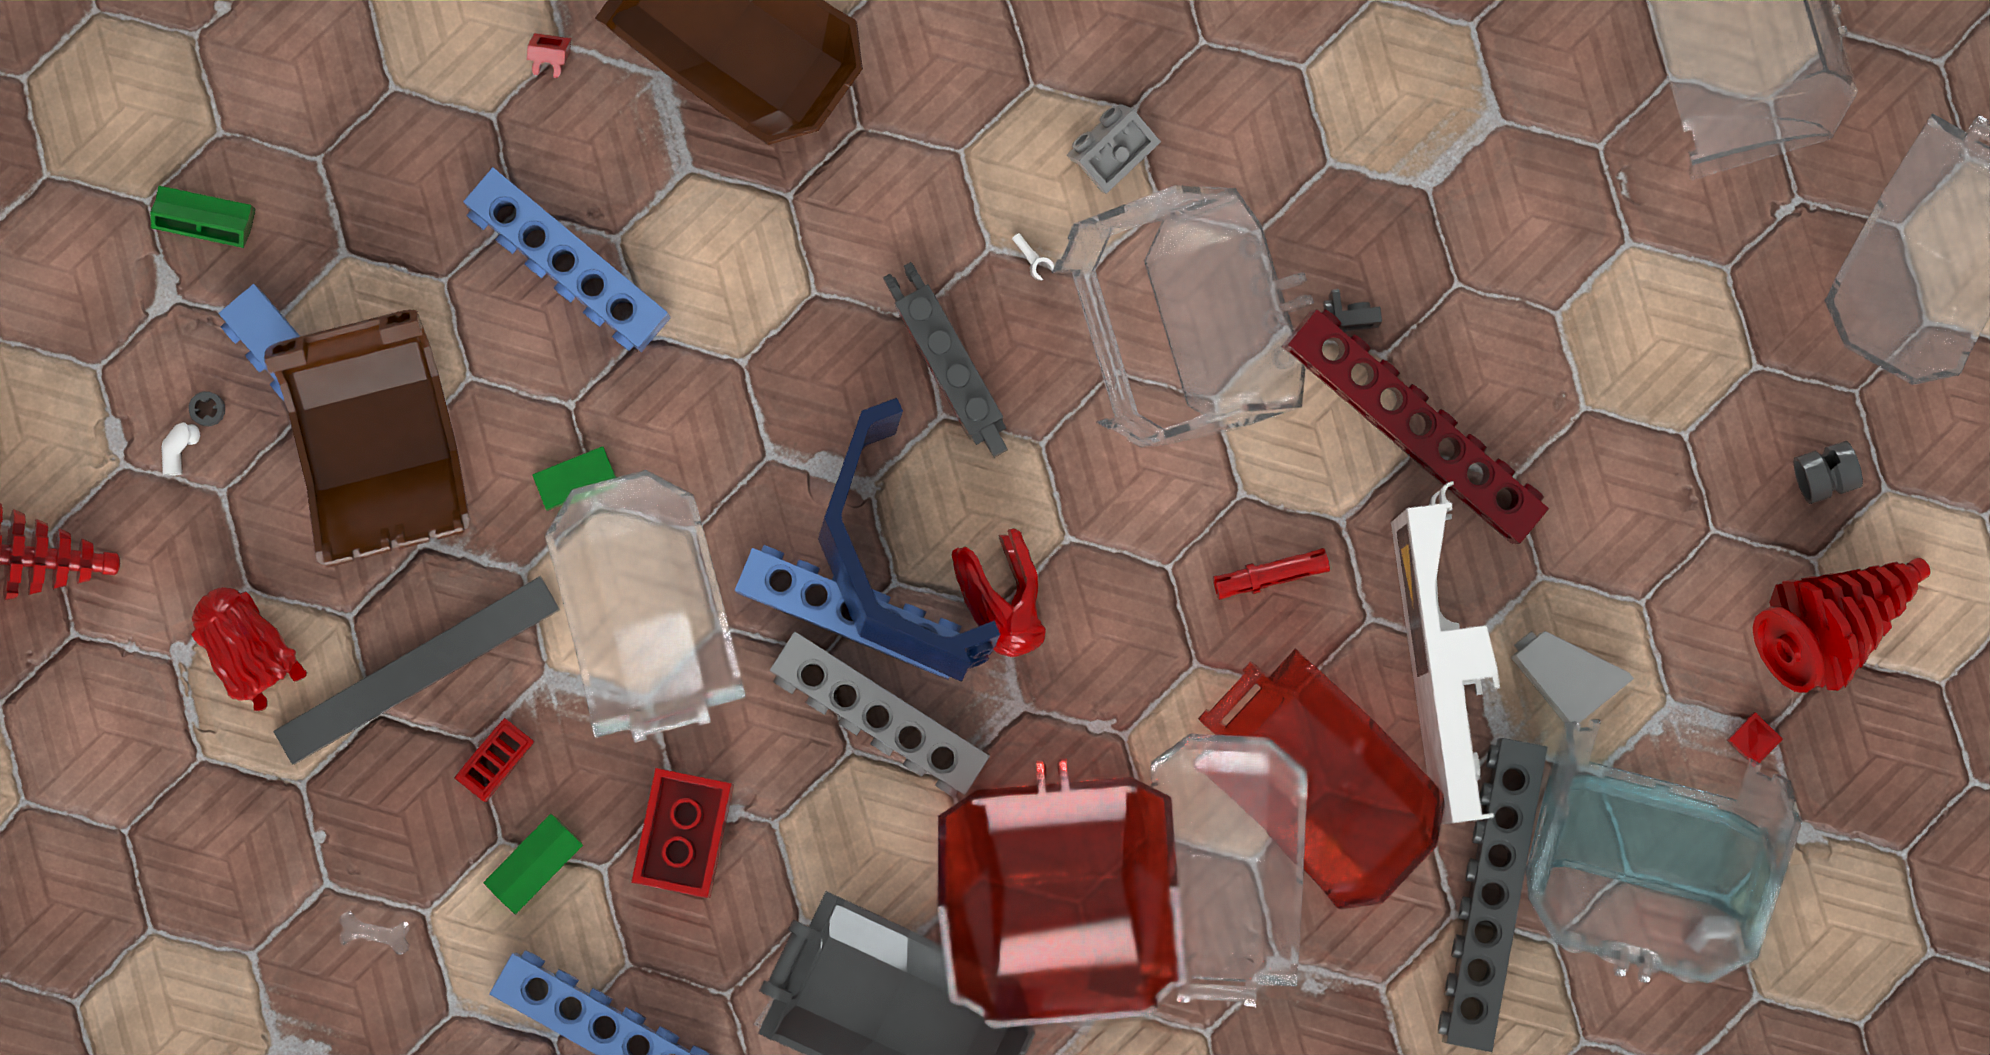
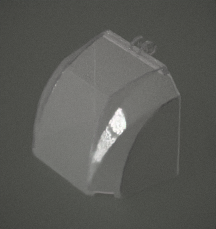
[1646,0,1858,180]

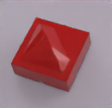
[1727,712,1783,767]

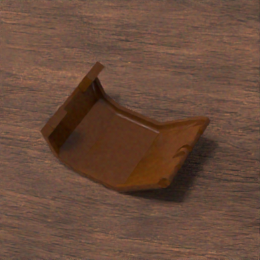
[264,310,470,568]

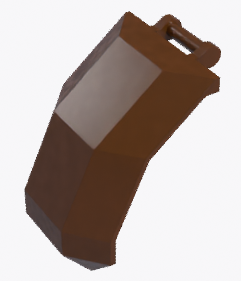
[595,0,863,145]

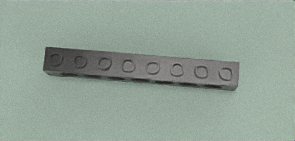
[1438,738,1548,1052]

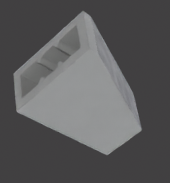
[1511,631,1634,728]

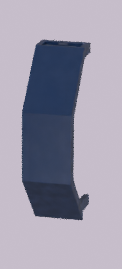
[818,398,1001,682]

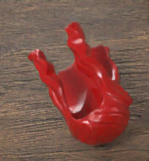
[952,528,1046,657]
[191,587,308,711]

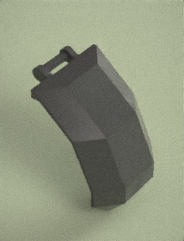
[758,891,1035,1055]

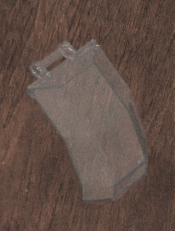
[1824,113,1990,385]
[545,469,746,743]
[1141,733,1307,1007]

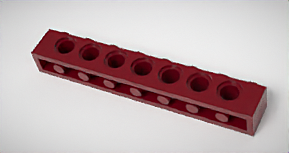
[1281,309,1549,544]

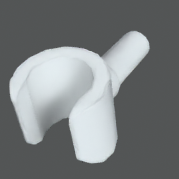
[1012,233,1055,280]

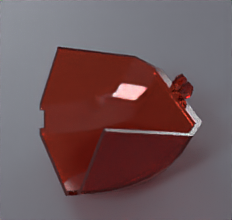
[937,759,1187,1028]

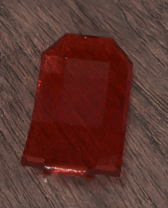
[1192,648,1445,910]

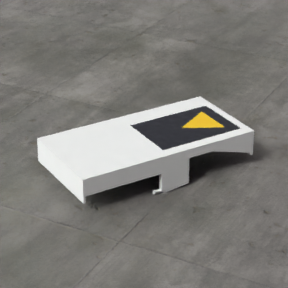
[1391,482,1500,825]

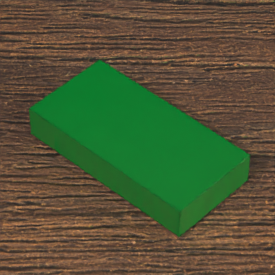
[532,446,618,511]

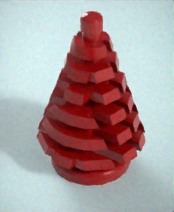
[0,503,120,601]
[1752,558,1931,693]

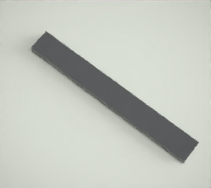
[273,576,560,765]

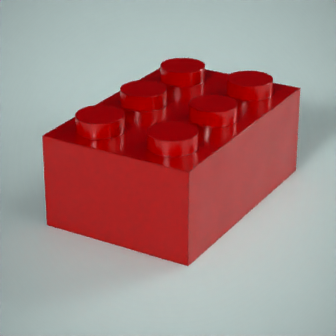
[631,768,734,898]

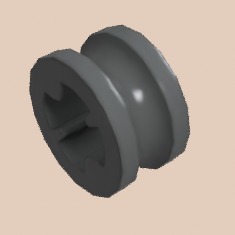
[189,392,225,426]

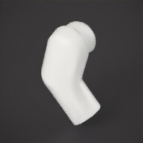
[161,422,200,476]

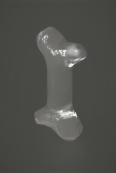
[339,912,410,955]

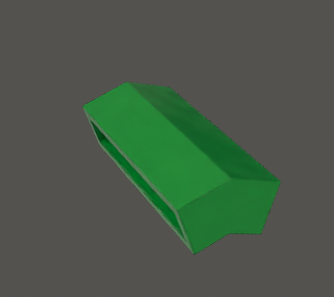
[150,185,256,248]
[483,813,583,915]

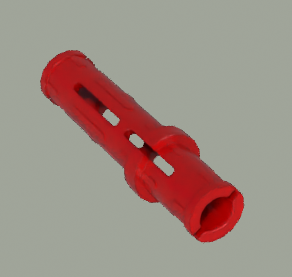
[1213,548,1330,600]

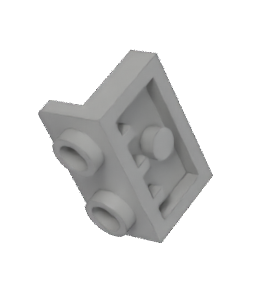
[1067,104,1161,194]

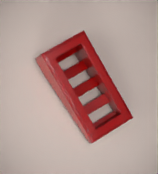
[454,718,535,802]

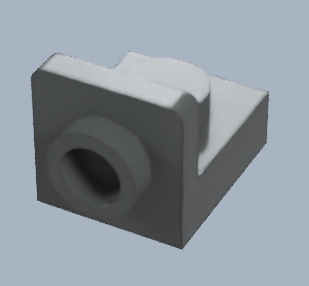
[1323,289,1382,332]

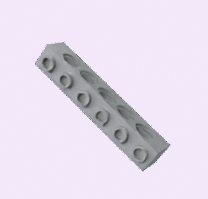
[770,632,990,798]

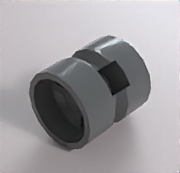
[1793,441,1863,504]

